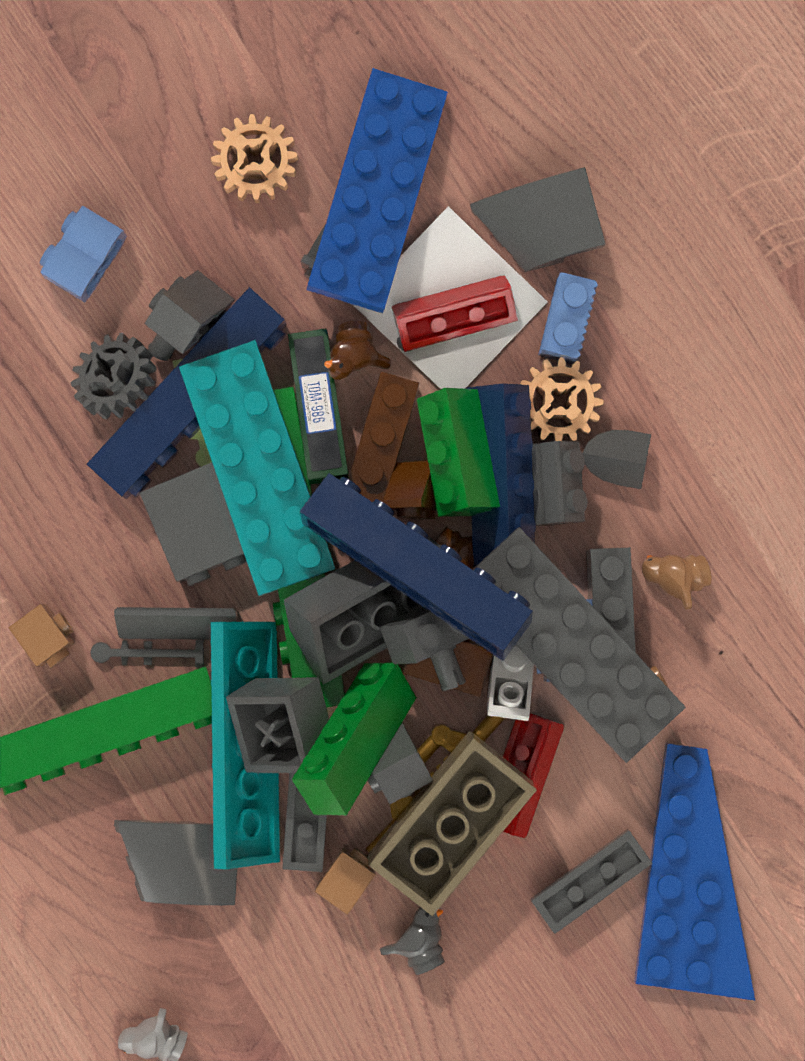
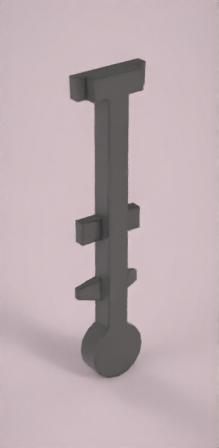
[90,640,204,667]

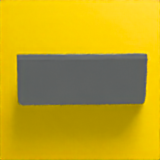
[114,607,238,640]

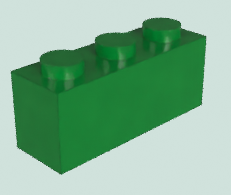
[417,388,500,517]

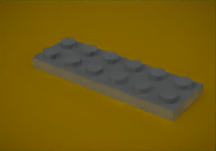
[472,527,686,763]

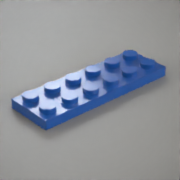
[306,68,448,314]

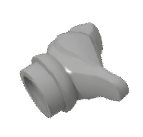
[118,1008,188,1061]

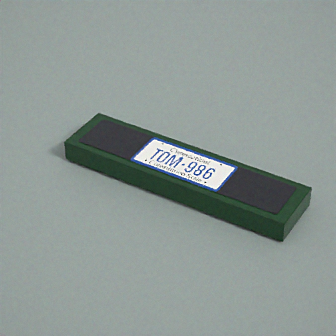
[288,328,349,485]

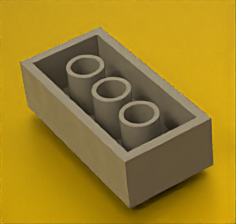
[368,731,537,916]

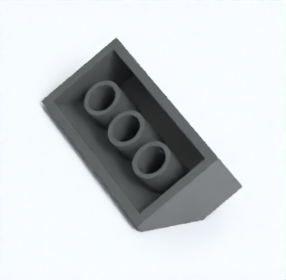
[284,536,441,685]

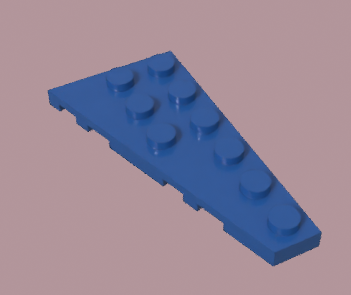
[634,743,756,1001]

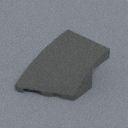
[470,167,605,272]
[114,820,237,906]

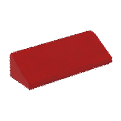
[391,275,518,352]
[503,713,564,838]

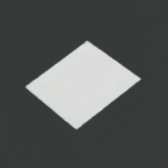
[353,206,548,389]

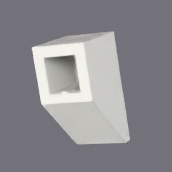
[487,645,534,721]

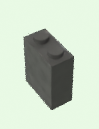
[140,462,247,586]

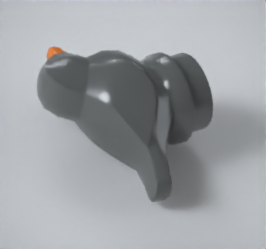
[380,907,445,975]

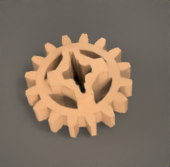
[211,114,298,203]
[520,357,604,442]

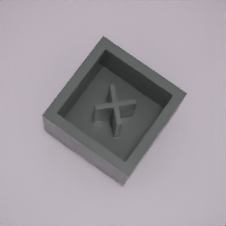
[226,677,329,773]

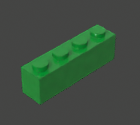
[292,663,417,816]

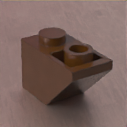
[383,461,437,520]

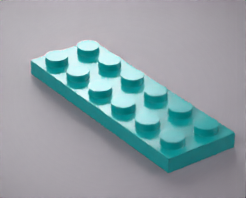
[179,340,336,596]
[211,622,280,870]

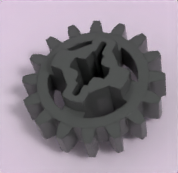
[71,333,157,420]

